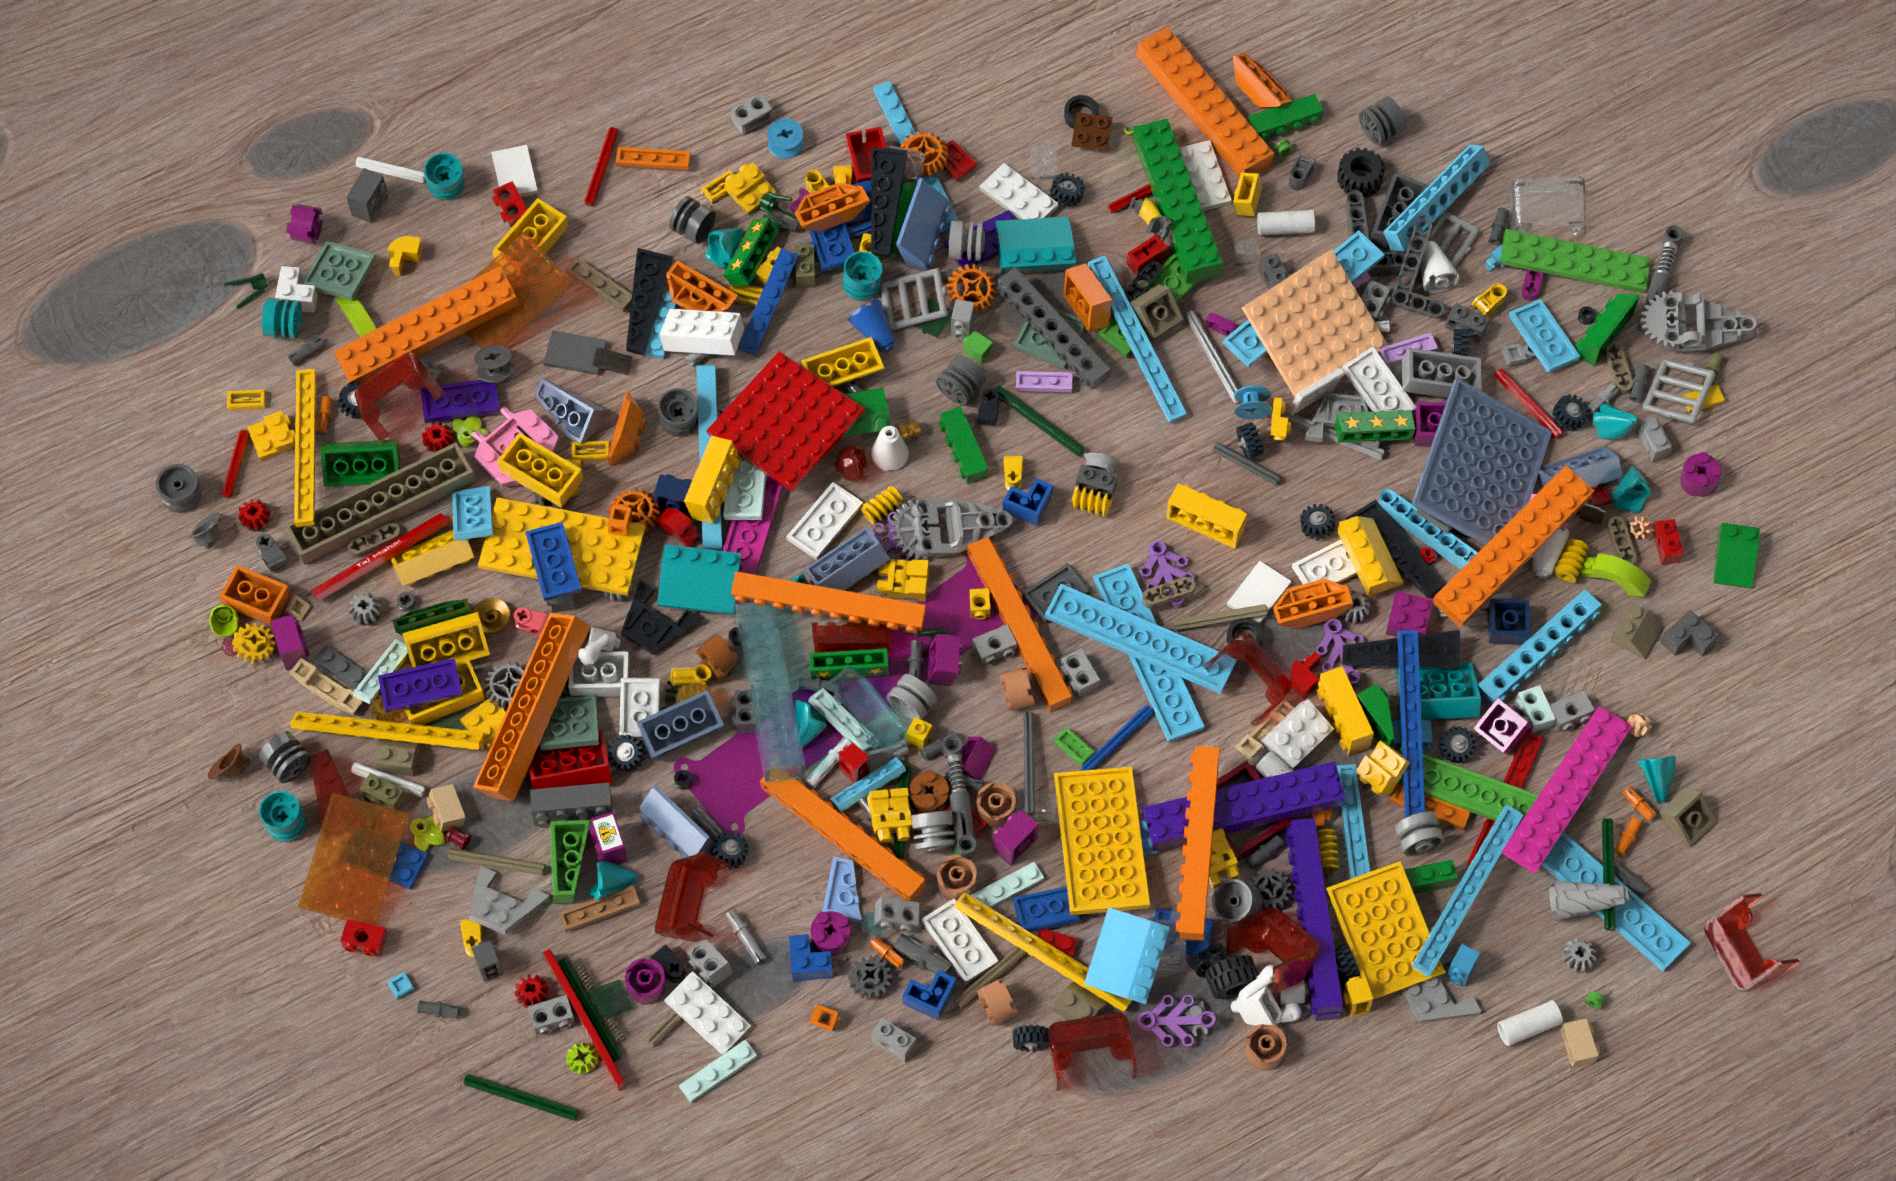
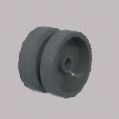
[156,464,202,513]
[1212,878,1263,926]

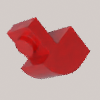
[655,508,702,547]
[1290,652,1321,699]

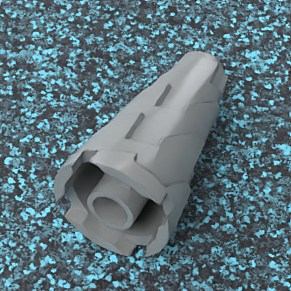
[1550,880,1630,921]

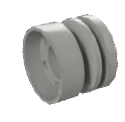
[949,220,985,261]
[911,811,956,851]

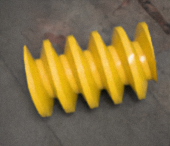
[1071,485,1113,518]
[861,486,903,525]
[1554,539,1589,583]
[1317,829,1340,873]

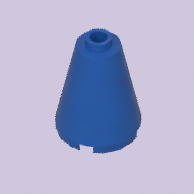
[848,299,895,352]

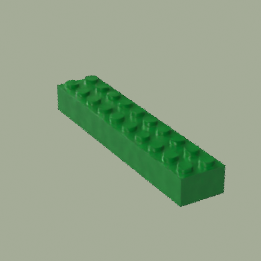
[1132,118,1223,284]

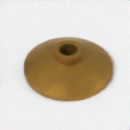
[472,598,510,634]

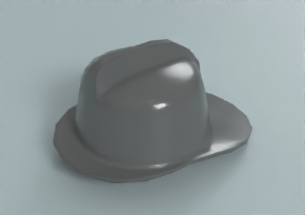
[189,513,221,549]

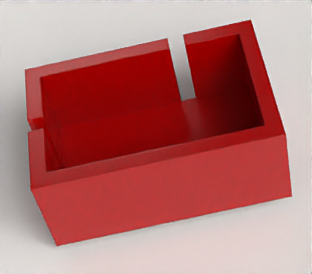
[845,126,887,183]

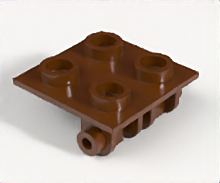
[1071,112,1113,151]

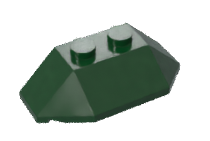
[392,599,471,636]

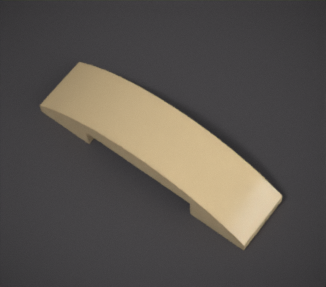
[290,658,363,715]
[1235,699,1294,759]

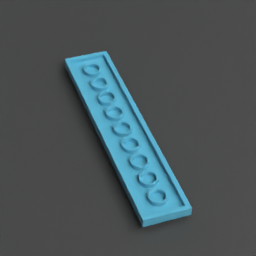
[1223,230,1385,368]
[1093,563,1204,743]
[1044,584,1237,694]
[1542,832,1690,972]

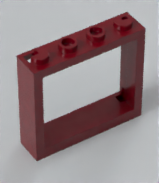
[1217,761,1293,862]

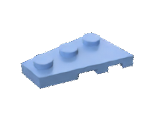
[822,856,862,922]

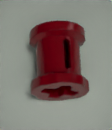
[445,826,472,850]

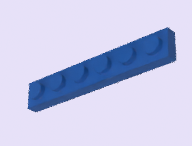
[738,248,798,357]

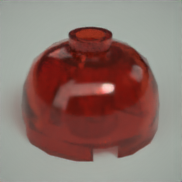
[835,443,868,482]

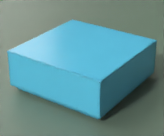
[387,972,415,1000]

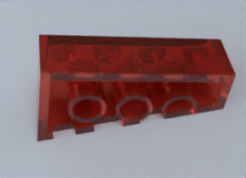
[811,622,892,653]
[310,749,361,839]

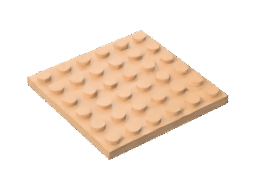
[1242,250,1388,398]

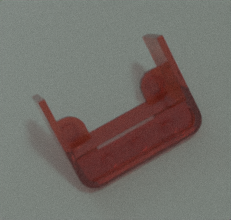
[354,352,445,442]
[1202,632,1292,725]
[655,852,730,942]
[1704,893,1800,991]
[1226,908,1320,994]
[1048,1012,1138,1091]

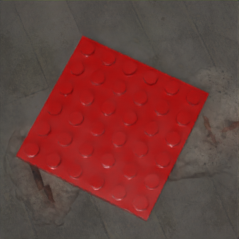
[706,351,865,493]

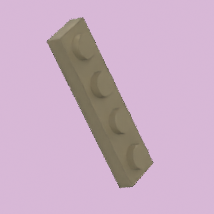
[566,257,632,312]

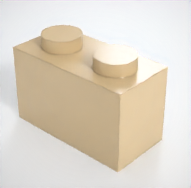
[427,784,465,832]
[1561,1018,1600,1068]

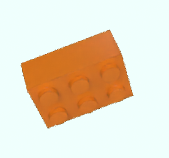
[1063,263,1113,332]
[219,565,291,626]

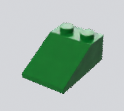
[1713,523,1760,589]
[1357,683,1394,747]

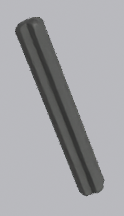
[1213,442,1281,485]

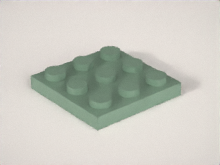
[302,241,377,301]
[1013,308,1085,369]
[540,694,599,750]

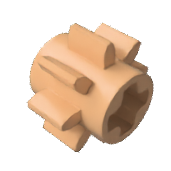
[1629,515,1654,539]
[1626,713,1652,737]

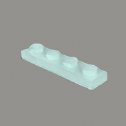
[354,639,409,704]
[808,688,877,753]
[970,862,1044,908]
[679,1040,757,1103]

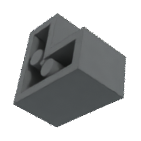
[1660,609,1719,656]

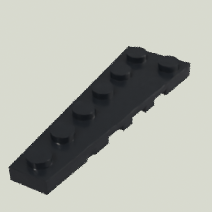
[871,147,908,257]
[626,248,673,356]
[1345,500,1444,598]
[1342,630,1460,669]

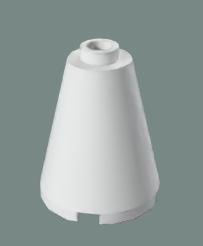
[1419,241,1459,294]
[871,426,909,472]
[1532,528,1569,578]

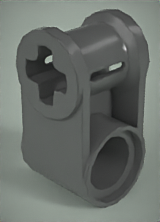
[1289,154,1316,190]
[256,534,288,572]

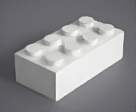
[659,309,744,355]

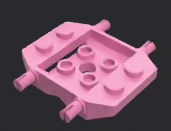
[472,407,559,490]

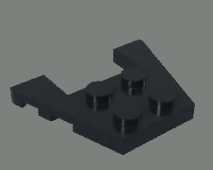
[621,580,701,655]

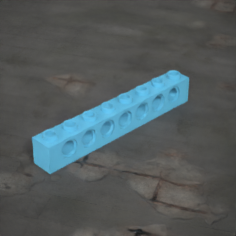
[1383,144,1491,252]
[1478,589,1602,707]

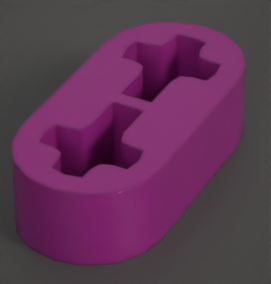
[1521,270,1543,301]
[1204,313,1239,337]

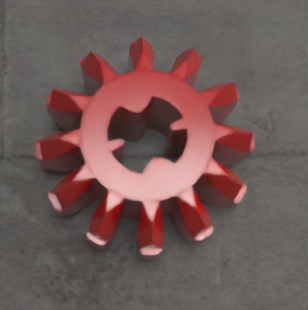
[422,421,454,453]
[238,499,271,532]
[514,974,549,1008]

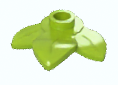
[452,416,489,447]
[410,816,445,852]

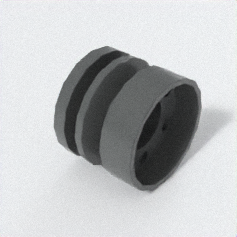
[1359,97,1406,145]
[669,196,716,244]
[936,355,986,405]
[658,388,698,437]
[259,731,312,784]

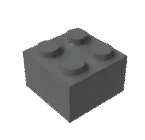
[346,168,389,223]

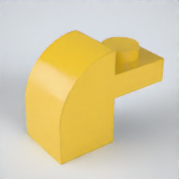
[388,236,423,277]

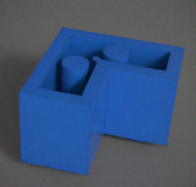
[1003,478,1053,526]
[789,934,833,982]
[902,970,956,1021]

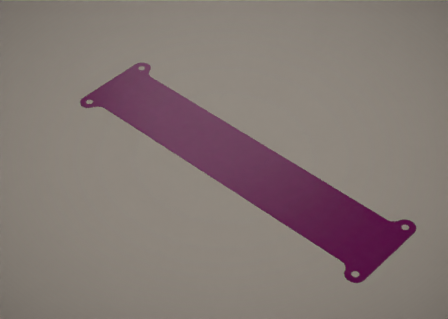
[674,550,1036,835]

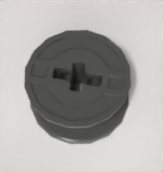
[474,345,514,383]

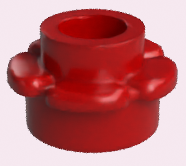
[1419,546,1438,564]

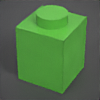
[963,330,993,364]

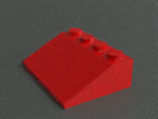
[529,730,612,789]

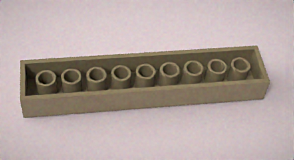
[285,442,476,565]

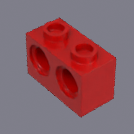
[492,181,527,227]
[1126,234,1168,276]

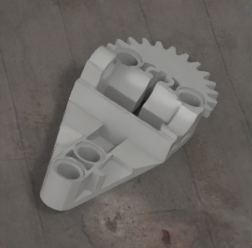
[1641,290,1757,351]
[891,498,1012,560]

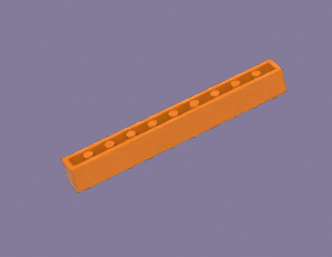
[967,537,1073,713]
[731,571,926,633]
[1176,746,1220,941]
[760,764,926,902]

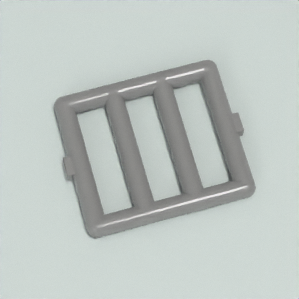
[1413,211,1480,268]
[880,268,948,331]
[1642,359,1716,424]

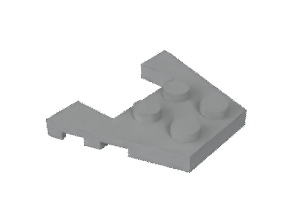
[1305,392,1379,449]
[469,866,549,935]
[1400,949,1482,1023]

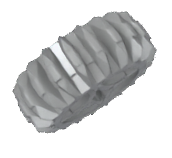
[484,661,526,711]

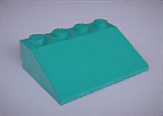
[995,217,1076,275]
[657,544,741,615]
[1395,663,1481,720]

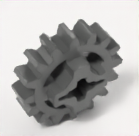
[1251,868,1292,911]
[848,956,892,1000]

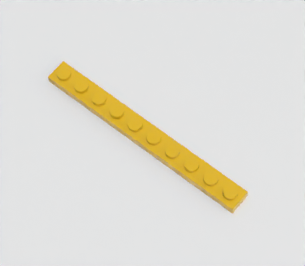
[294,369,316,527]
[290,711,485,750]
[954,892,1132,1012]

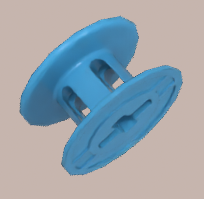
[767,118,804,159]
[1234,385,1272,420]

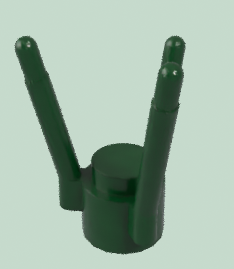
[759,192,798,226]
[224,273,268,309]
[903,627,947,662]

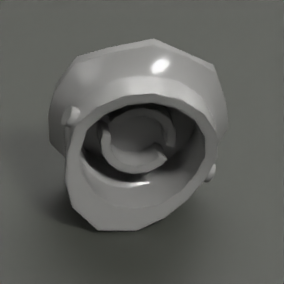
[1084,452,1120,474]

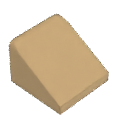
[283,595,311,621]

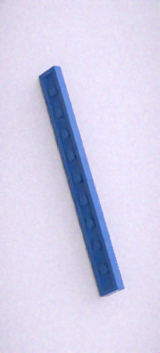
[1397,630,1425,819]

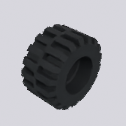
[1337,148,1385,198]
[1205,955,1259,999]

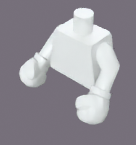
[578,627,620,666]
[1231,965,1302,1026]

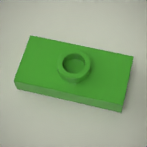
[1053,727,1095,767]

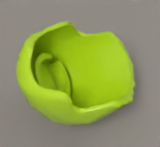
[209,604,238,638]

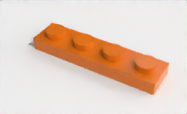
[616,147,691,171]
[1389,783,1470,830]

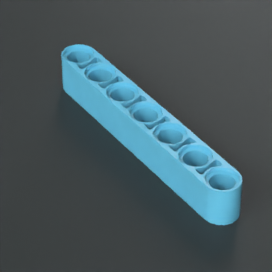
[1378,489,1478,570]

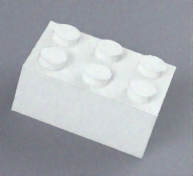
[569,652,630,697]
[1261,699,1334,768]

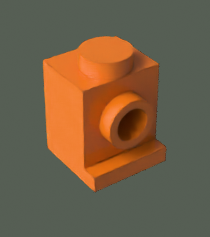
[607,504,632,536]
[809,1004,841,1031]

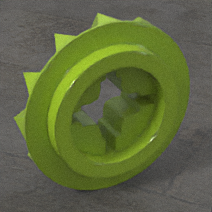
[566,1042,598,1074]

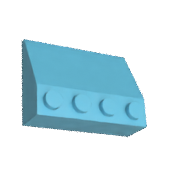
[1084,907,1170,1004]

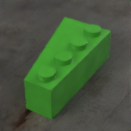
[549,820,590,904]

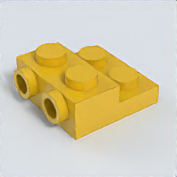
[724,162,776,215]
[1270,397,1291,441]
[247,410,295,461]
[460,699,506,750]
[1356,740,1410,795]

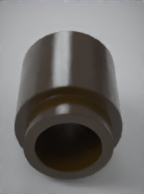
[1576,502,1606,524]

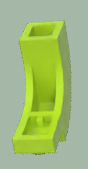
[1579,553,1651,597]

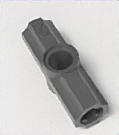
[893,933,953,975]

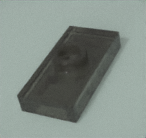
[592,347,633,376]

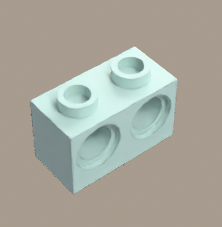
[1515,685,1555,733]

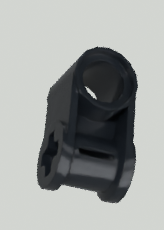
[977,388,999,426]
[1188,943,1228,978]
[650,944,686,983]

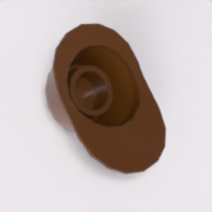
[208,744,251,779]

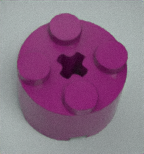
[286,204,323,244]
[1680,452,1722,497]
[810,911,851,957]
[625,958,667,1005]

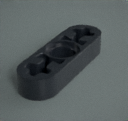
[1124,261,1162,303]

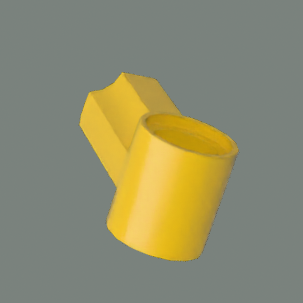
[833,165,852,184]
[670,664,711,688]

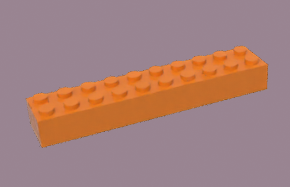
[1136,27,1274,178]
[334,266,520,385]
[1433,465,1594,628]
[473,613,591,802]

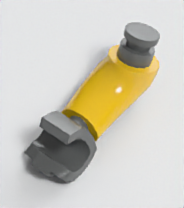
[1129,196,1171,242]

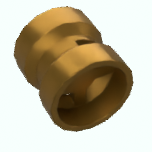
[897,419,922,442]

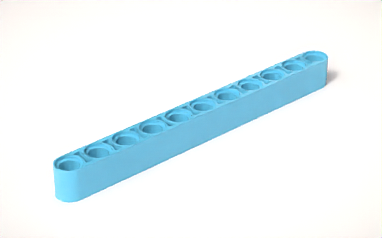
[696,365,723,550]

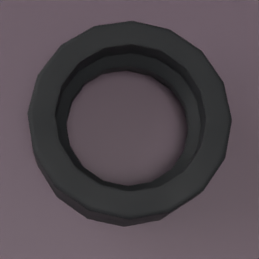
[1064,95,1099,129]
[1226,618,1263,657]

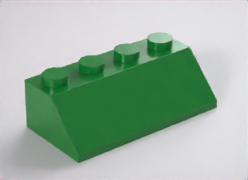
[1575,293,1640,366]
[843,388,890,437]
[320,439,400,486]

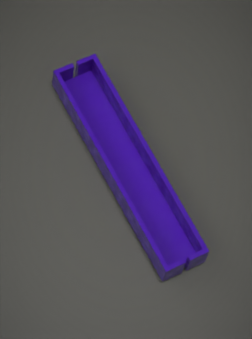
[1143,761,1346,851]
[1285,818,1343,1021]

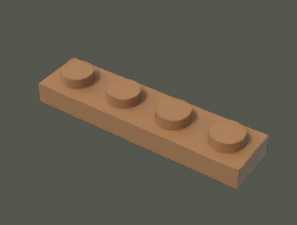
[558,886,640,933]

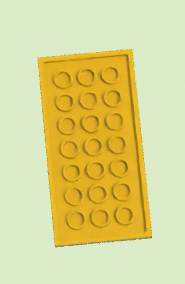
[478,498,646,596]
[1054,767,1150,915]

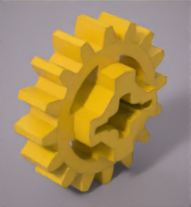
[232,623,275,664]

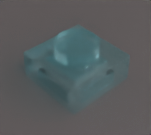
[860,911,882,937]

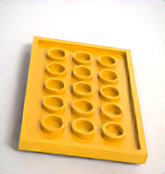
[1325,861,1445,1000]

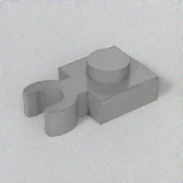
[1501,343,1536,366]
[1184,1001,1208,1039]

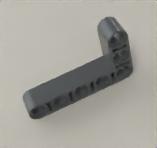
[1345,190,1409,277]
[1392,218,1445,318]

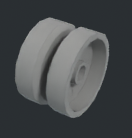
[887,674,937,721]
[1394,812,1445,856]

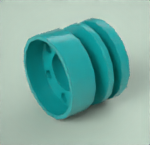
[424,152,465,200]
[842,251,882,301]
[262,297,302,339]
[259,791,307,842]

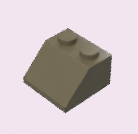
[1130,284,1184,338]
[1610,602,1662,659]
[373,739,421,777]
[1659,787,1717,847]
[1054,982,1109,1033]

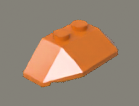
[1233,53,1292,108]
[795,183,870,232]
[666,260,738,312]
[607,392,646,466]
[1273,579,1353,629]

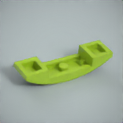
[335,296,376,338]

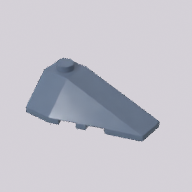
[535,378,608,444]

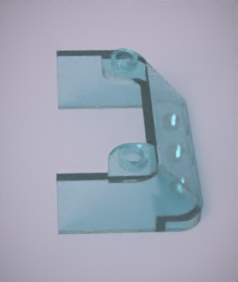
[825,666,907,750]

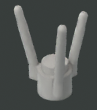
[866,740,909,762]

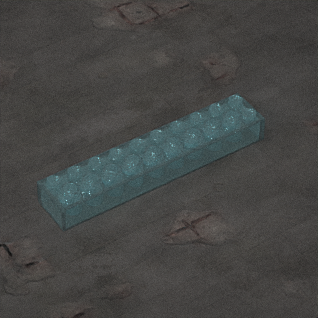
[734,602,805,782]

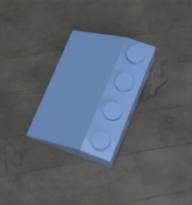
[896,178,951,271]

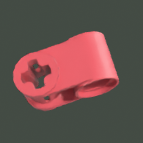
[514,607,549,637]

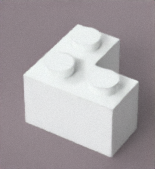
[275,266,318,313]

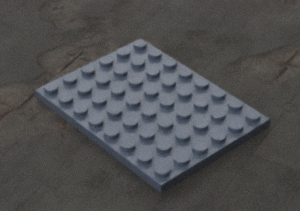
[1412,378,1552,545]

